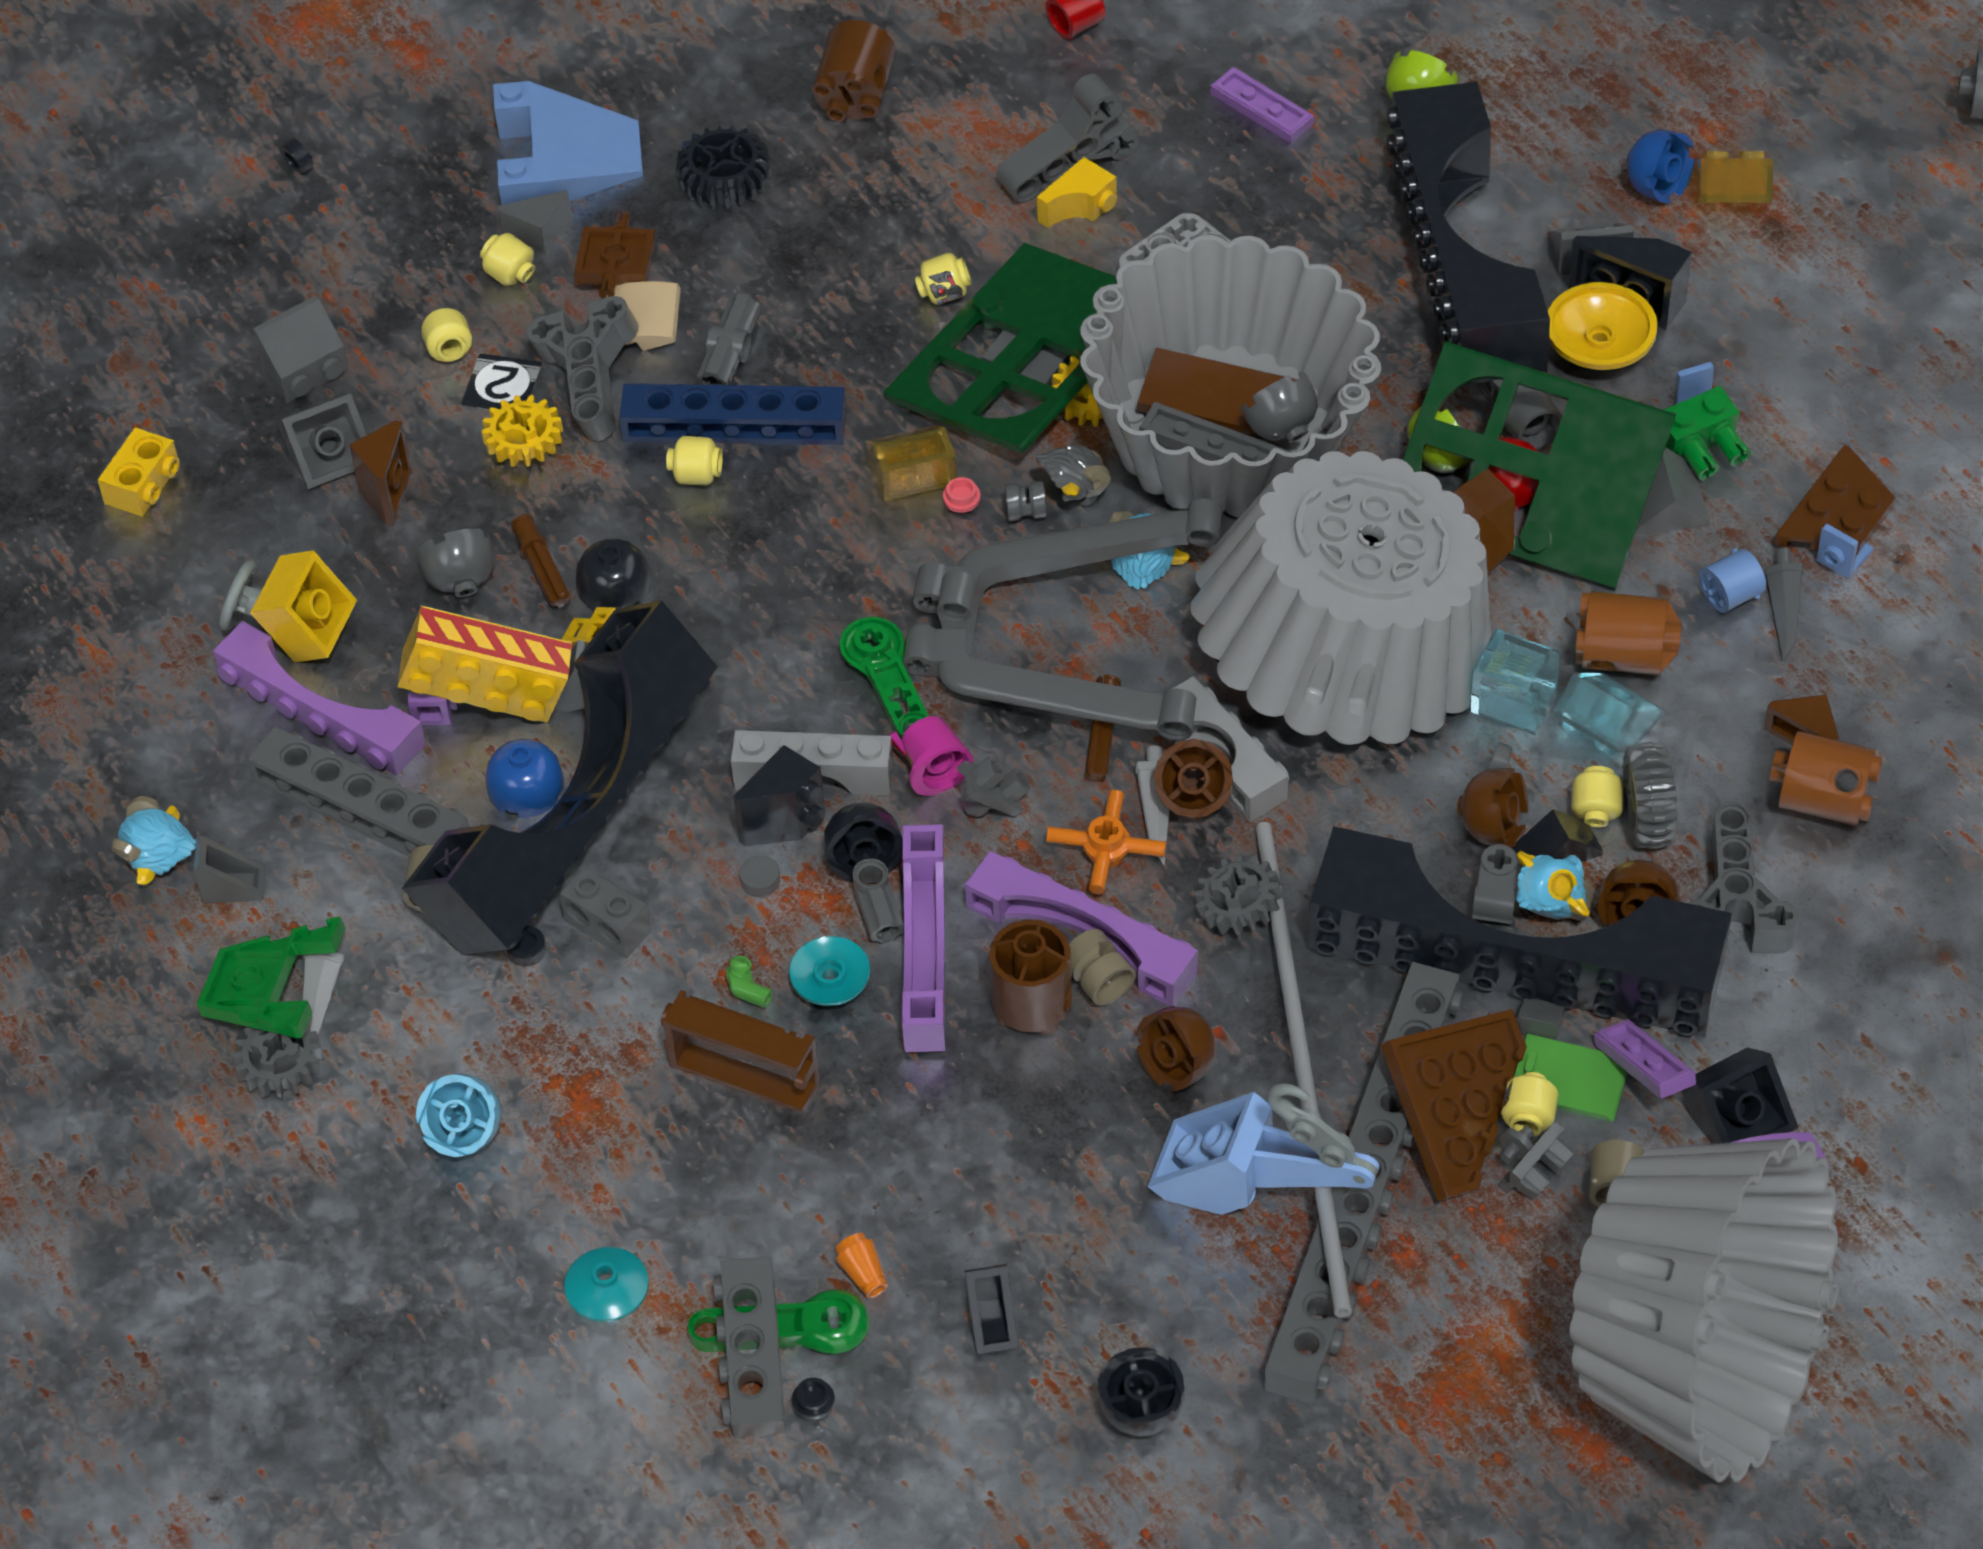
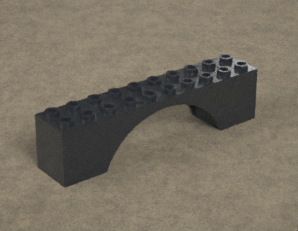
[1386,81,1550,385]
[402,600,718,954]
[1308,826,1732,1038]

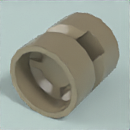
[1069,929,1136,1006]

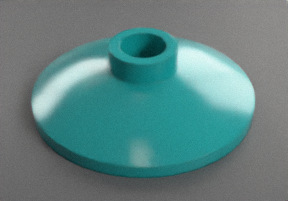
[789,936,870,1006]
[564,1247,649,1322]

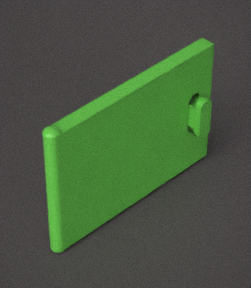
[1514,1033,1628,1122]

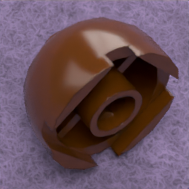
[1154,739,1233,818]
[1457,768,1528,847]
[1597,859,1680,927]
[1136,1006,1217,1091]

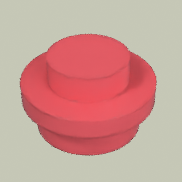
[943,477,981,513]

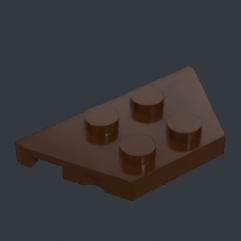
[1774,444,1896,555]

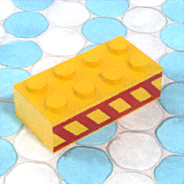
[397,606,572,723]

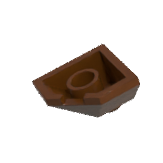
[1453,469,1515,574]

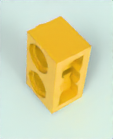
[98,428,180,517]

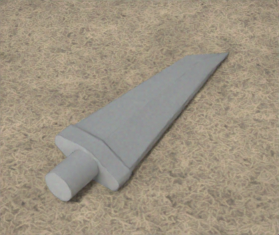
[1135,745,1170,864]
[299,952,344,1051]

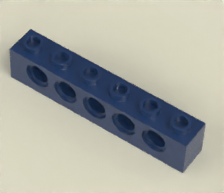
[619,383,847,445]

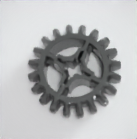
[1622,742,1678,849]

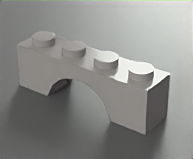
[1172,676,1289,822]
[731,730,893,796]

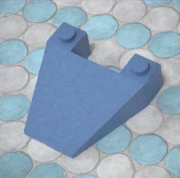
[493,81,643,205]

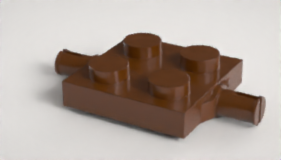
[574,211,656,299]

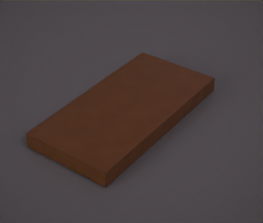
[1137,347,1299,444]

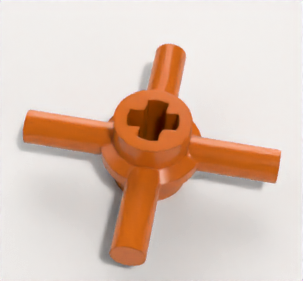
[1046,790,1167,895]

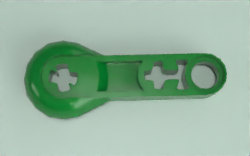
[839,616,929,740]
[687,1289,870,1354]

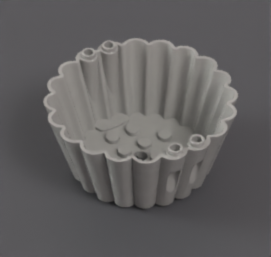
[1080,235,1381,517]
[1190,451,1492,745]
[1570,1138,1838,1482]

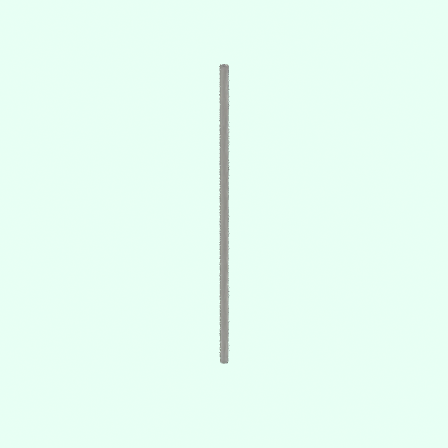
[1255,822,1352,1317]

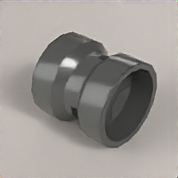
[1005,481,1046,521]

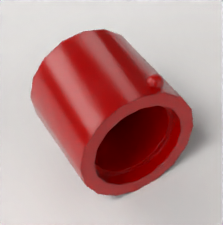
[1045,0,1106,40]

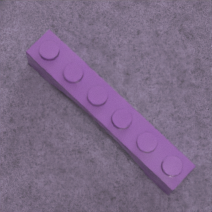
[213,621,426,776]
[902,824,945,1052]
[965,851,1198,1006]

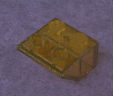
[1694,151,1773,203]
[866,425,957,501]

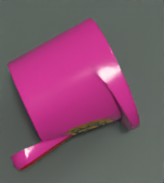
[889,716,973,796]

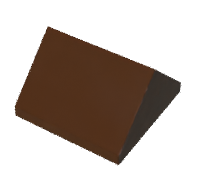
[349,420,412,526]

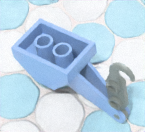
[1147,1083,1380,1215]

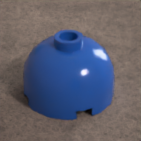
[1626,129,1695,204]
[485,739,565,818]

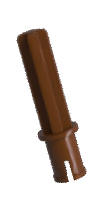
[511,514,571,609]
[1085,674,1121,782]

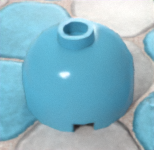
[416,1073,502,1157]

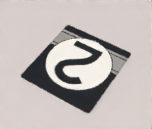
[461,353,542,410]

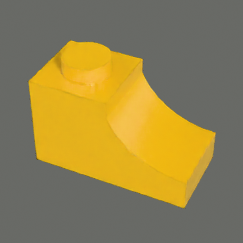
[1037,157,1117,228]

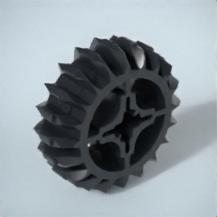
[675,124,772,210]

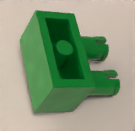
[1664,385,1751,480]

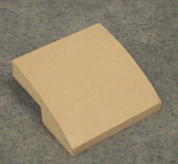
[606,281,680,351]

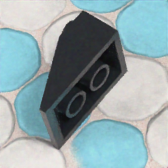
[1568,236,1692,330]

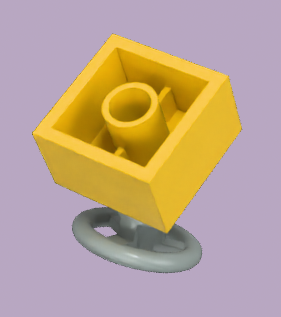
[219,550,357,663]

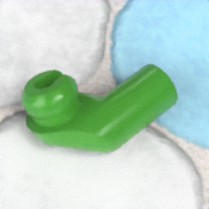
[726,956,773,1009]

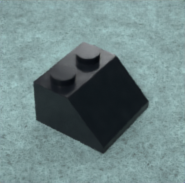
[733,745,826,847]
[1682,1047,1799,1144]

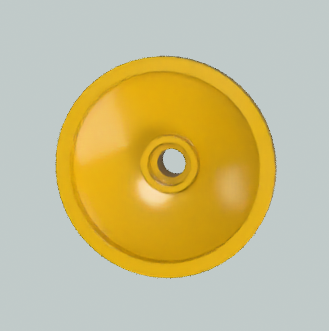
[1548,282,1657,370]

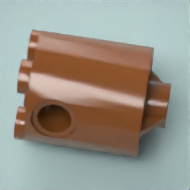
[1576,591,1682,676]
[1769,731,1883,826]

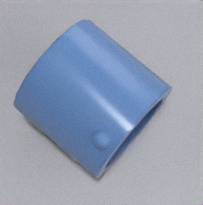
[1699,548,1766,613]

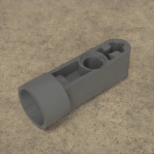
[1476,380,1563,450]

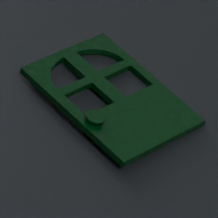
[883,242,1117,454]
[1403,341,1677,590]

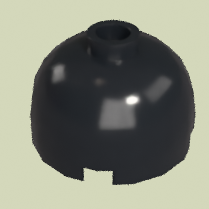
[576,538,652,611]
[823,802,903,882]
[1098,1347,1184,1437]

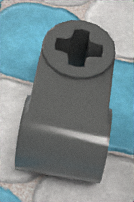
[1472,844,1517,924]

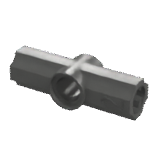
[697,293,760,385]

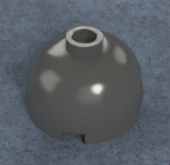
[1240,372,1318,443]
[416,529,495,597]

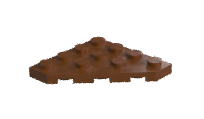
[1380,1009,1527,1202]

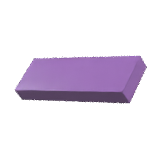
[1210,66,1314,144]
[1594,1019,1696,1099]

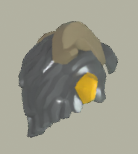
[1035,445,1111,506]

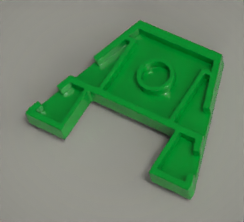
[196,917,346,1038]

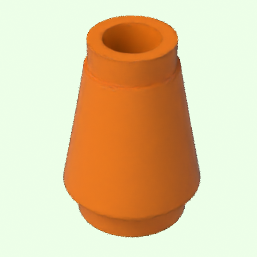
[835,1233,888,1298]

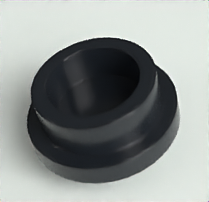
[792,1377,835,1420]

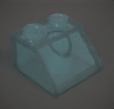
[1552,673,1666,755]

